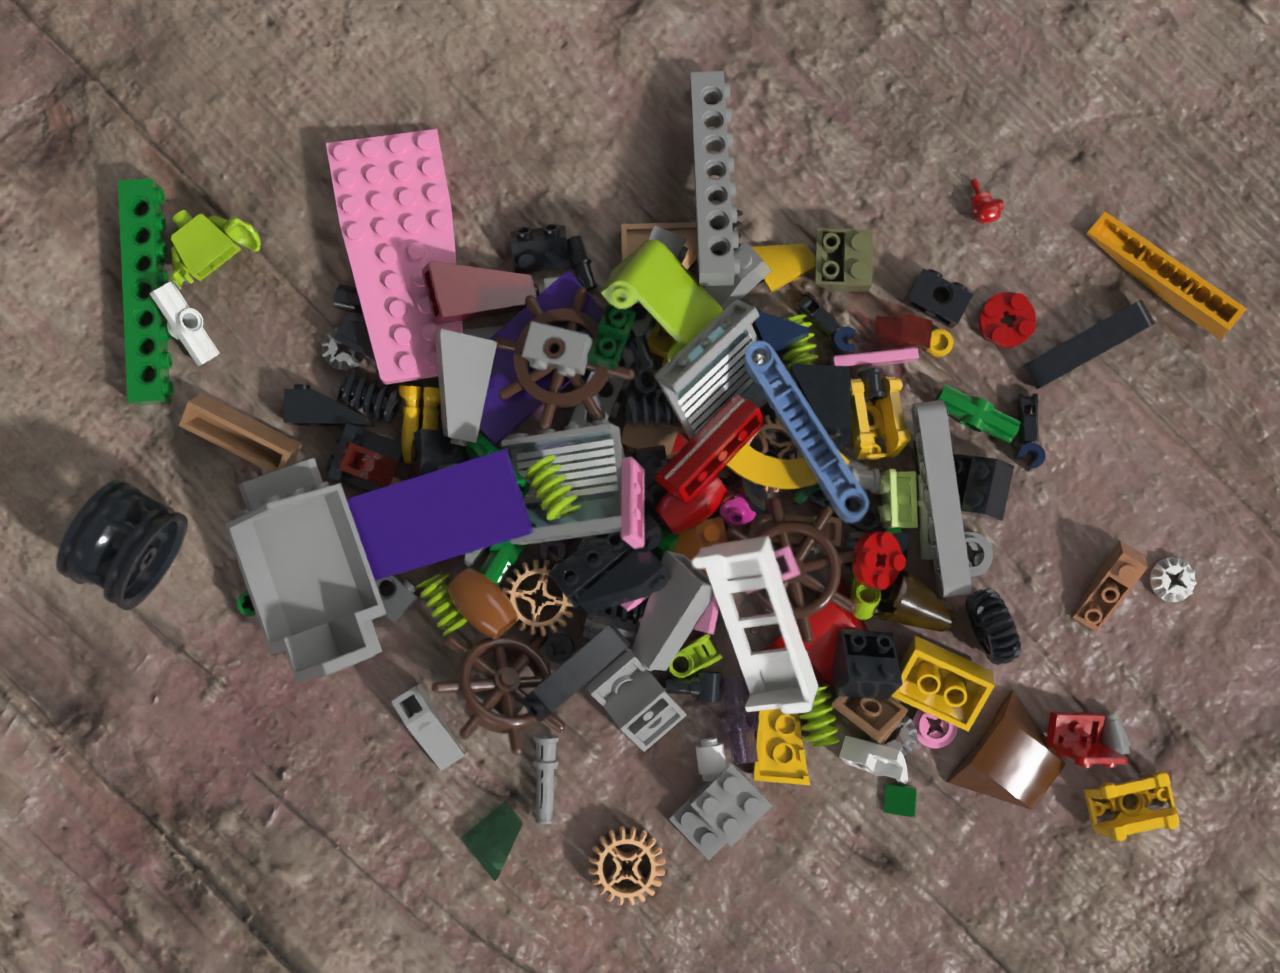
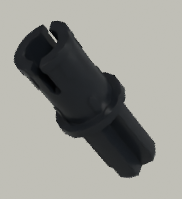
[567,235,597,291]

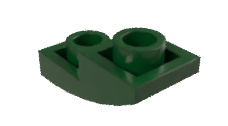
[588,303,636,371]

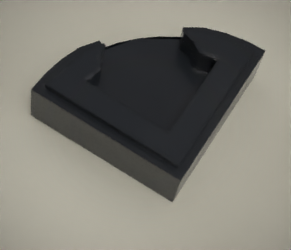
[737,477,766,514]

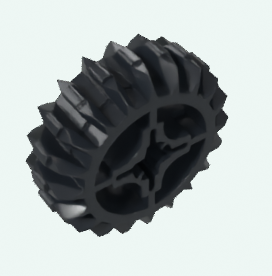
[966,588,1021,665]

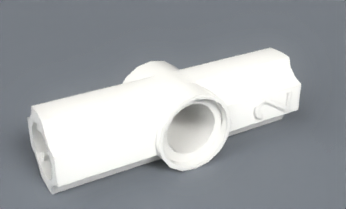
[150,281,220,366]

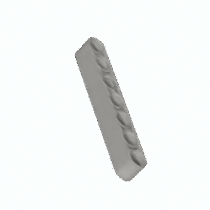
[912,400,972,598]

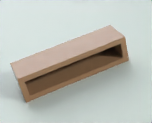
[179,394,303,472]

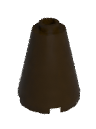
[874,568,956,632]

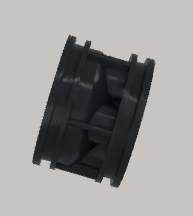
[56,479,188,611]

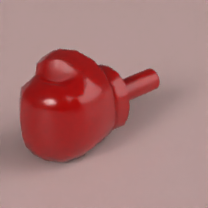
[970,178,1004,224]

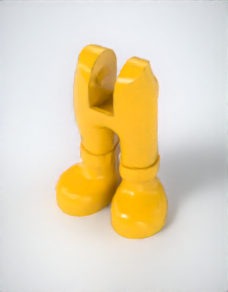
[398,385,440,464]

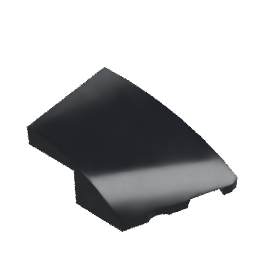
[406,428,469,480]

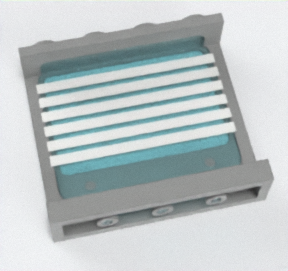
[654,299,767,439]
[502,420,622,545]

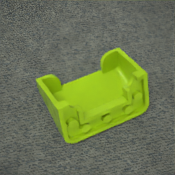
[601,239,723,362]

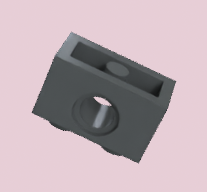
[375,575,420,622]

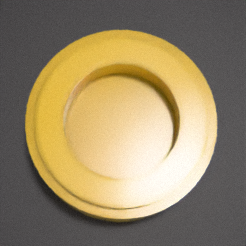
[924,329,953,358]

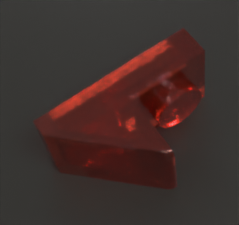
[873,314,933,349]
[337,442,398,487]

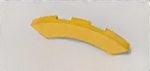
[726,443,850,489]

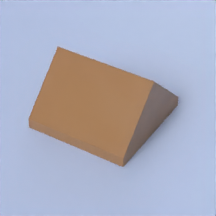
[832,696,908,745]

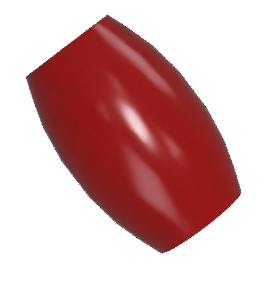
[654,475,728,535]

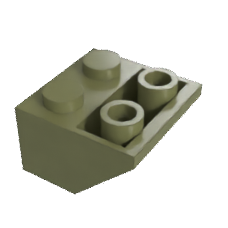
[815,228,873,292]

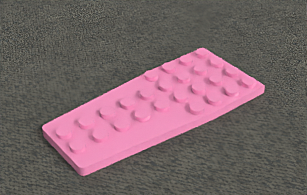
[326,129,463,384]

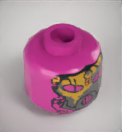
[719,484,756,526]

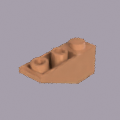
[1072,540,1148,632]

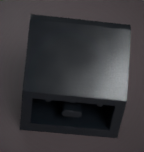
[953,454,1014,521]
[832,629,903,699]

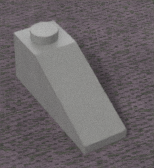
[704,241,771,311]

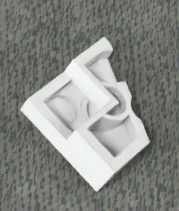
[839,736,908,786]

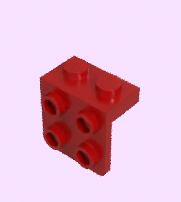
[1045,711,1128,768]

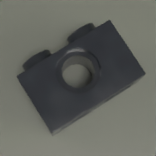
[903,268,973,329]

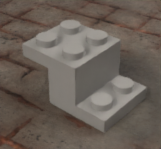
[585,650,687,752]
[669,763,772,861]

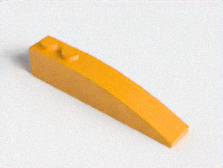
[1087,212,1247,340]

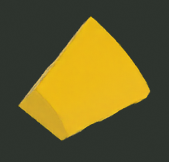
[751,243,816,293]

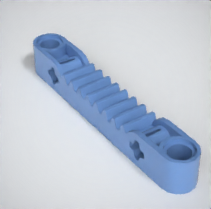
[745,341,869,523]

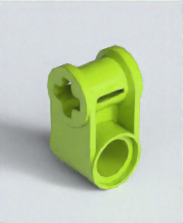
[850,569,881,620]
[668,633,723,678]

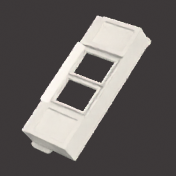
[692,536,818,714]

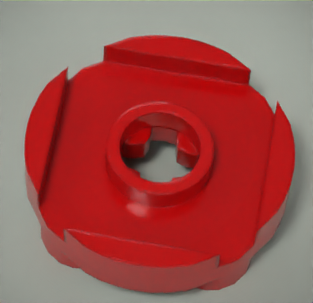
[978,292,1036,349]
[853,531,906,590]

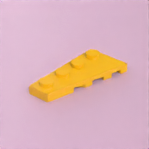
[753,708,810,785]

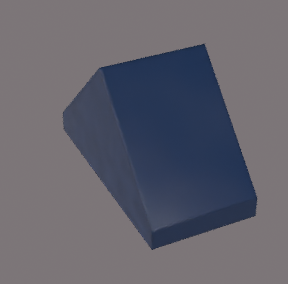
[754,310,810,352]

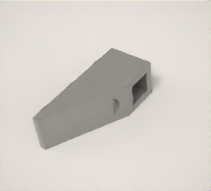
[391,683,465,771]

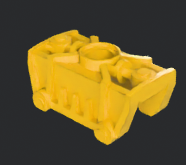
[850,376,911,461]
[1084,771,1180,841]

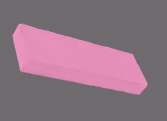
[830,347,919,369]
[621,457,645,549]

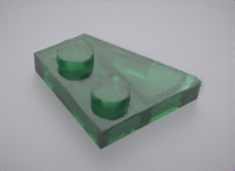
[461,800,523,881]

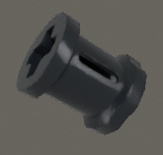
[858,368,887,402]

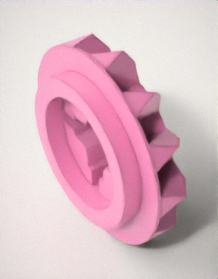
[912,709,958,748]

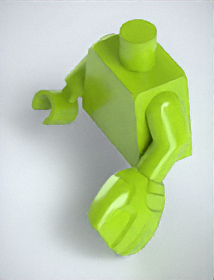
[171,210,261,290]

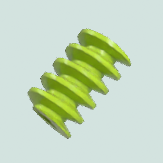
[782,315,819,372]
[525,455,582,521]
[416,573,468,637]
[799,684,839,746]

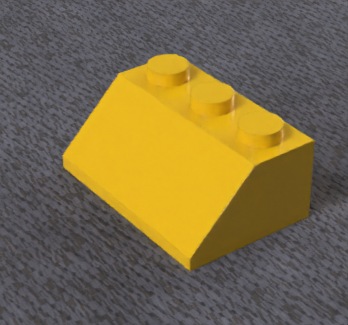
[891,636,995,732]

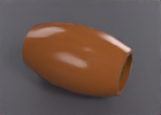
[447,568,518,639]

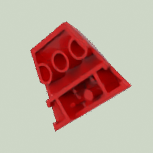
[762,576,868,690]

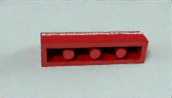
[654,395,766,504]

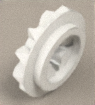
[1150,557,1197,602]

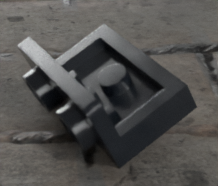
[510,224,570,273]

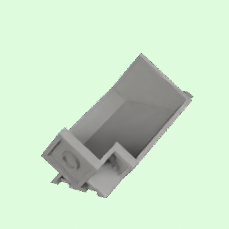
[225,458,386,683]

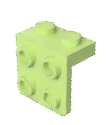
[877,469,918,529]

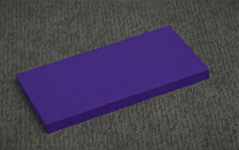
[480,270,605,445]
[346,449,533,580]

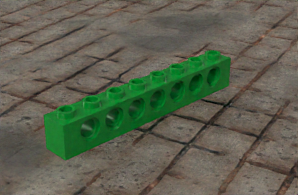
[118,178,174,406]

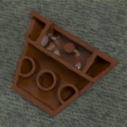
[946,691,1066,810]

